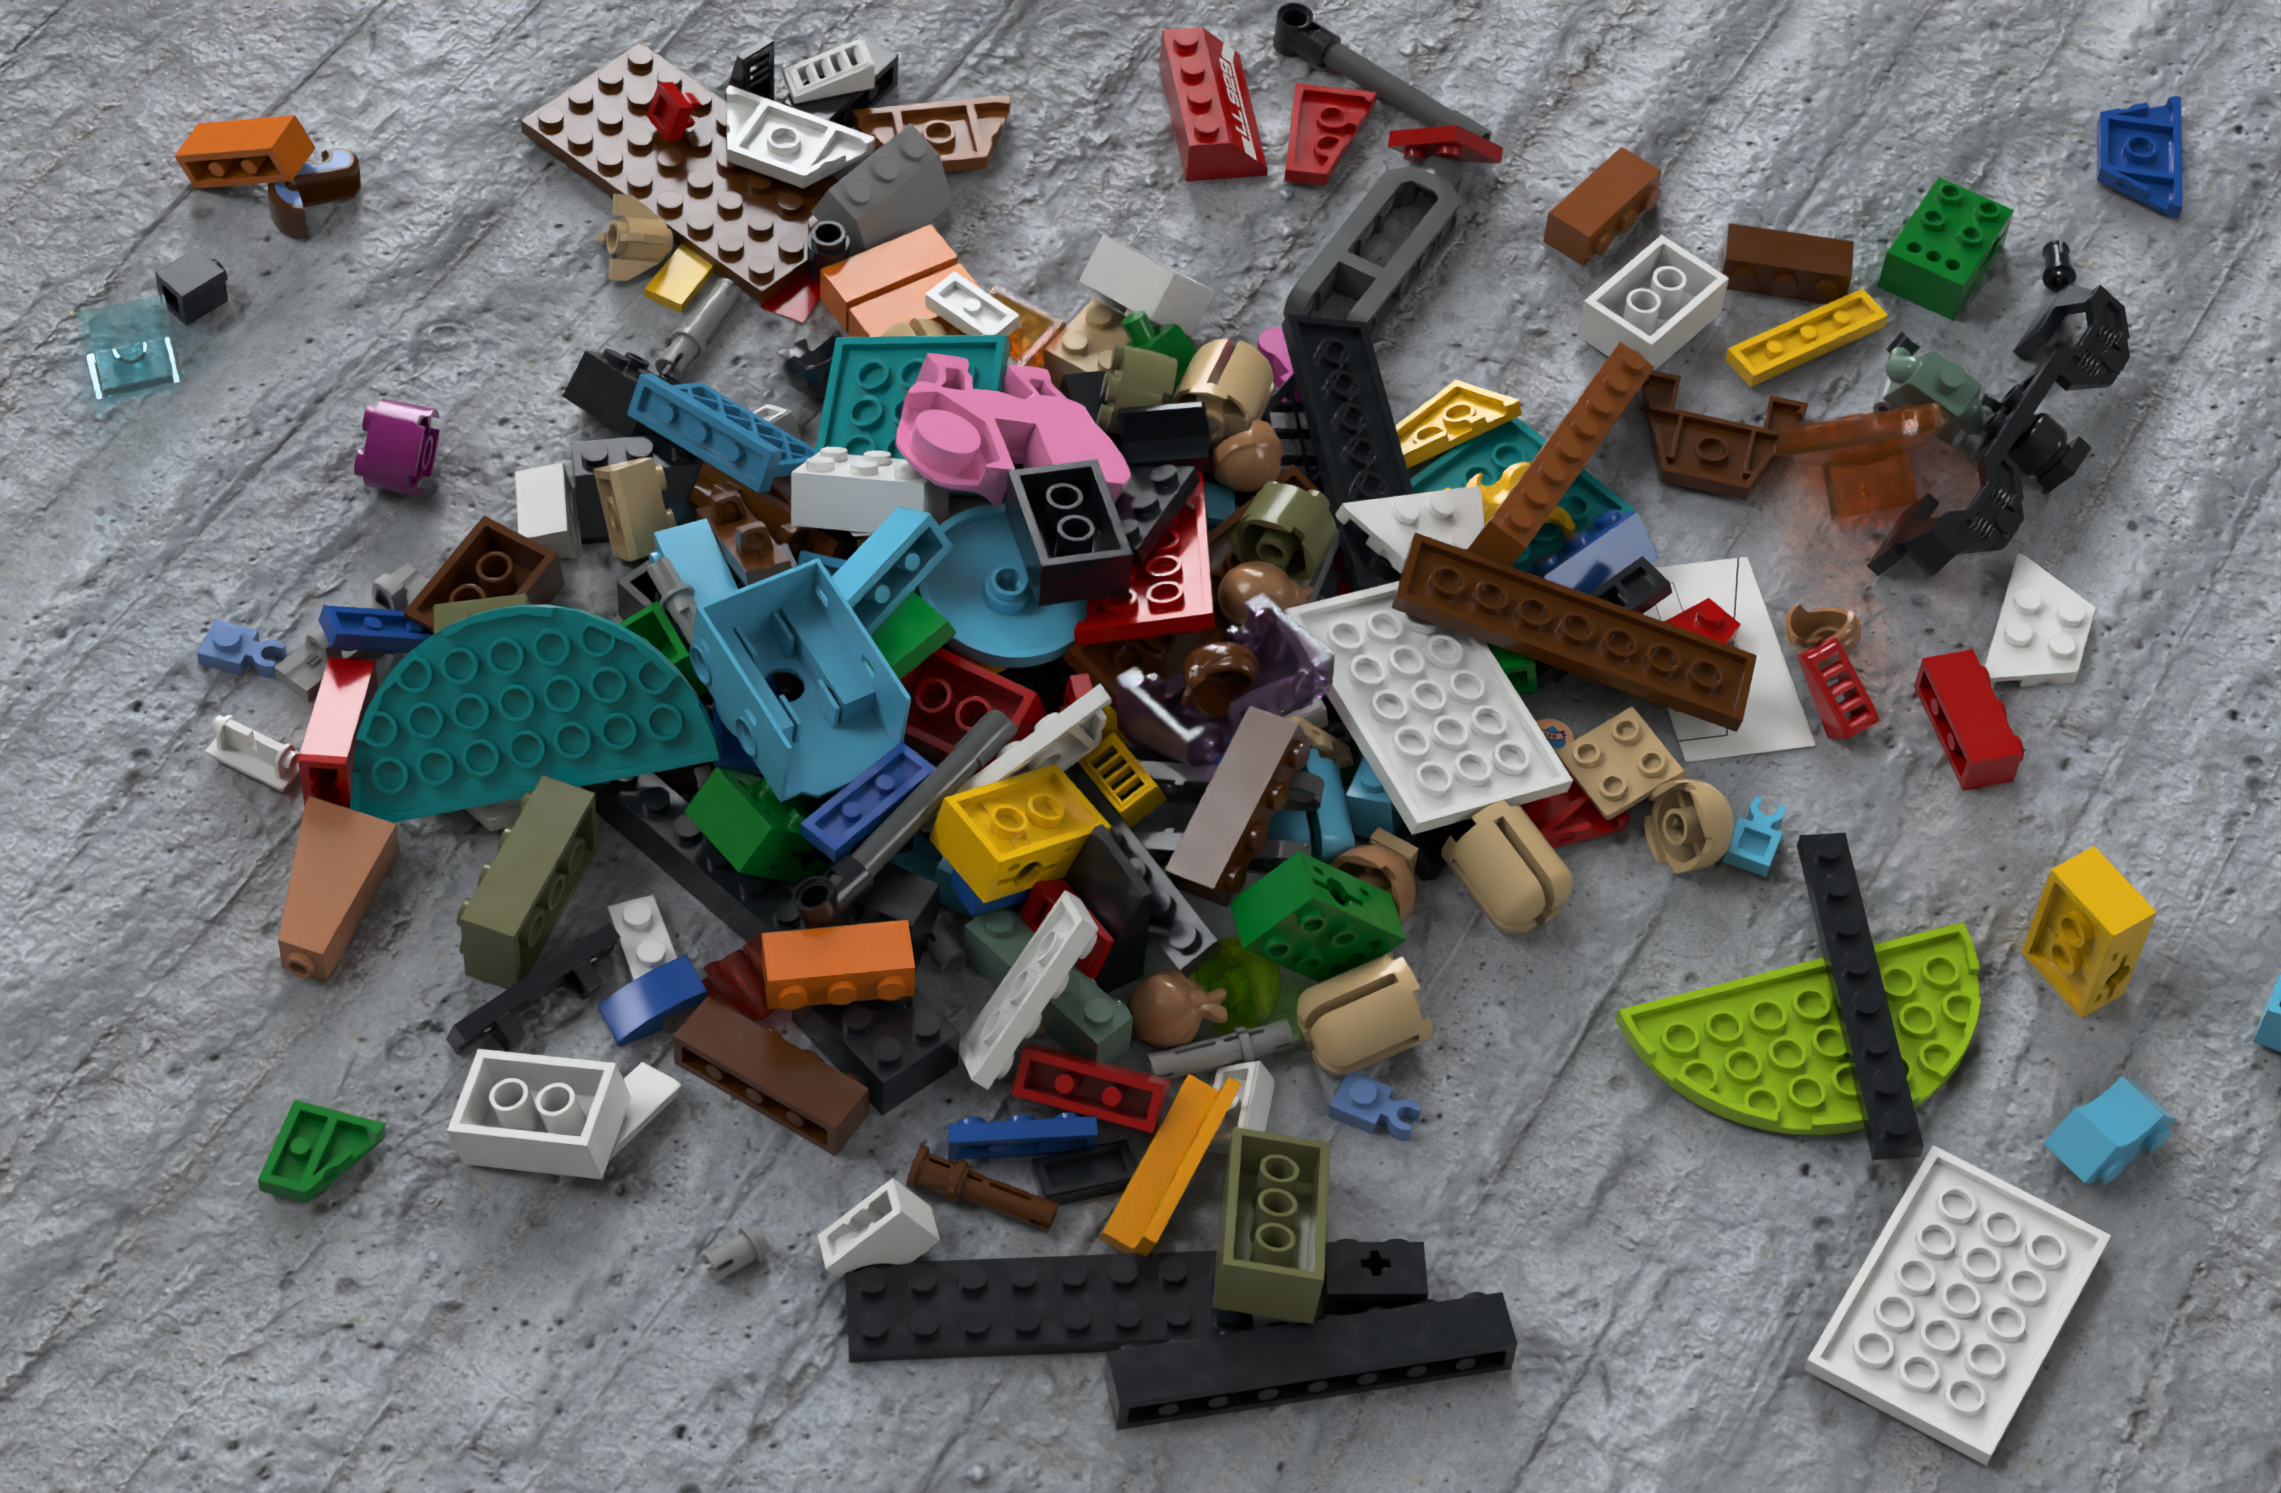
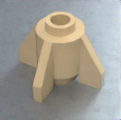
[597,194,673,281]

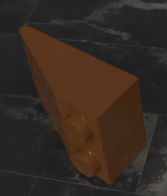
[403,515,565,633]

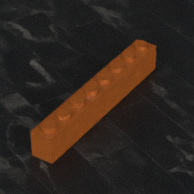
[1466,341,1655,566]

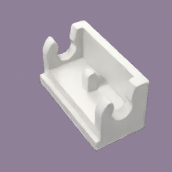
[515,462,578,560]

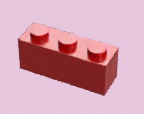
[1914,649,2024,791]
[1011,1043,1173,1133]

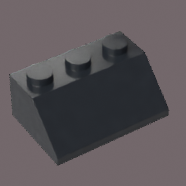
[570,434,704,545]

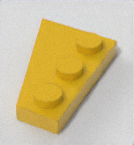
[1395,380,1522,469]

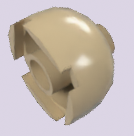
[1644,779,1735,873]

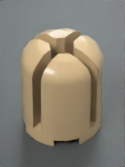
[1170,338,1274,454]
[1441,799,1573,935]
[1296,951,1434,1077]

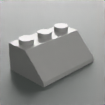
[811,123,953,257]

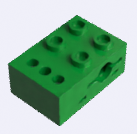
[1877,177,2014,321]
[684,767,852,884]
[1229,851,1406,983]

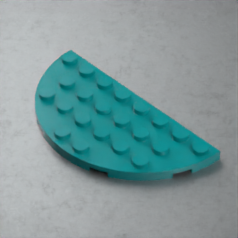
[350,604,723,823]

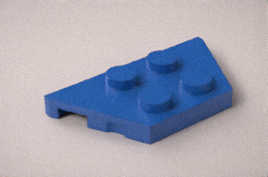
[2097,96,2183,218]

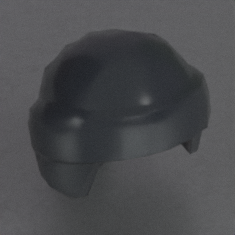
[776,331,843,400]

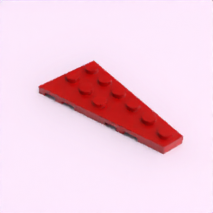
[1073,472,1215,646]

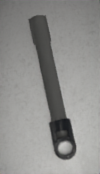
[1273,2,1492,140]
[792,709,1018,929]

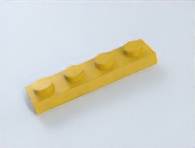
[1725,288,1888,388]

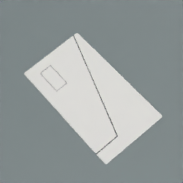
[1644,557,1816,762]

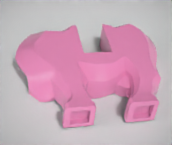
[895,353,1131,506]

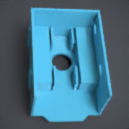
[689,558,911,802]

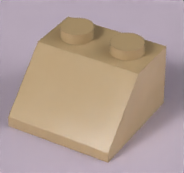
[593,457,676,561]

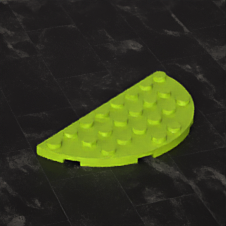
[1615,922,1981,1135]

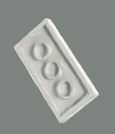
[959,890,1098,1090]

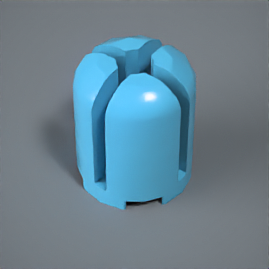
[1267,748,1355,865]

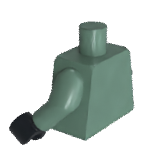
[1883,331,2005,446]

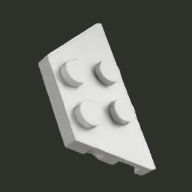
[726,85,875,188]
[1335,486,1484,574]
[1985,553,2096,689]
[954,684,1112,795]

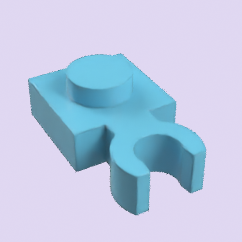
[1722,796,1785,877]

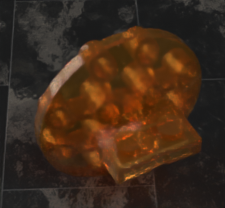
[1773,402,1950,519]

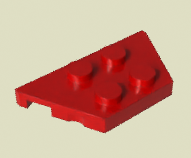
[1521,771,1631,849]

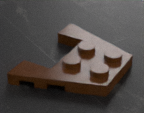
[1640,370,1808,500]

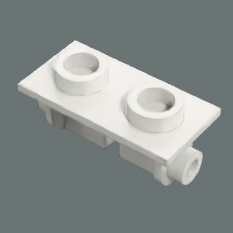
[205,715,300,792]

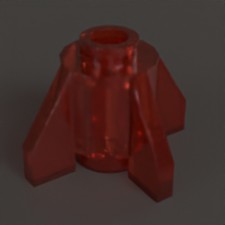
[702,931,776,1023]

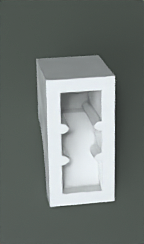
[817,1178,940,1279]

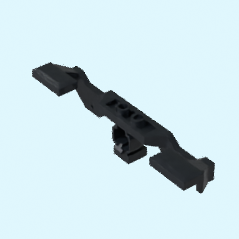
[1867,282,2130,576]

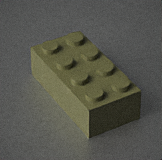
[457,775,598,989]
[1213,1127,1331,1324]

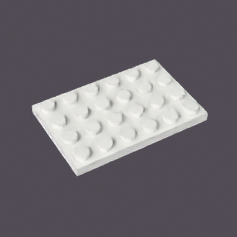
[1281,581,1573,835]
[1804,1145,2111,1466]

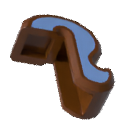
[268,148,361,238]

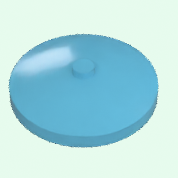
[915,504,1089,668]

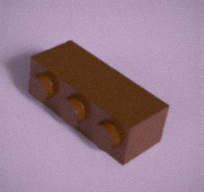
[1720,223,1854,304]

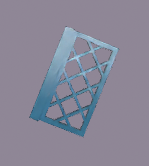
[627,373,815,493]

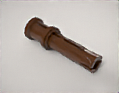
[906,1145,1059,1233]

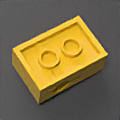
[929,763,1111,903]
[2021,846,2157,1019]

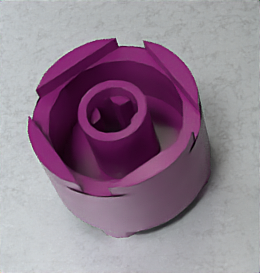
[354,399,440,497]

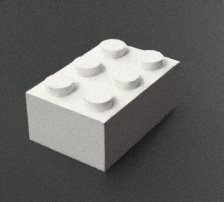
[1079,235,1216,337]
[1577,235,1729,371]
[791,447,949,533]
[447,1049,631,1179]

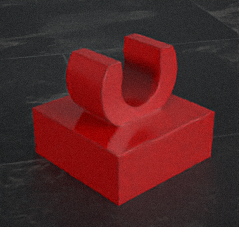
[646,82,702,142]

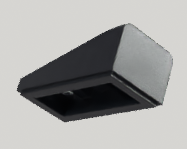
[725,36,774,101]

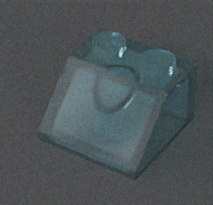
[73,294,184,399]

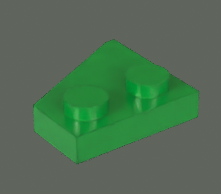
[258,1100,386,1203]

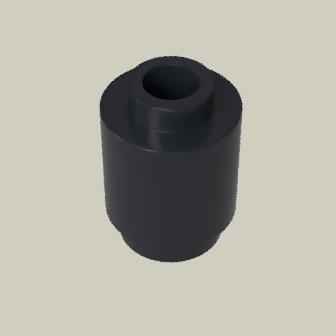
[807,221,850,282]

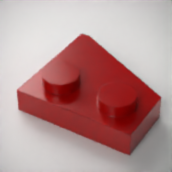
[1388,125,1503,164]

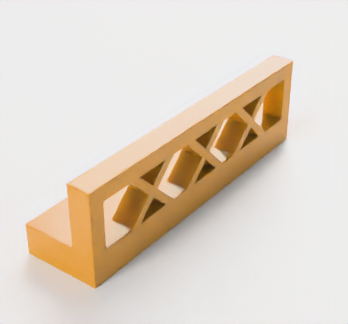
[1099,1074,1241,1257]

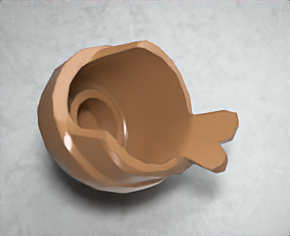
[1211,420,1284,494]
[1218,561,1313,639]
[1785,604,1861,670]
[1127,969,1228,1049]

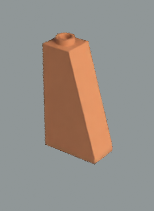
[278,796,400,982]

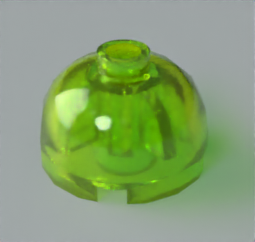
[1190,935,1282,1034]

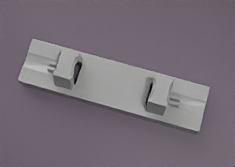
[274,562,430,703]

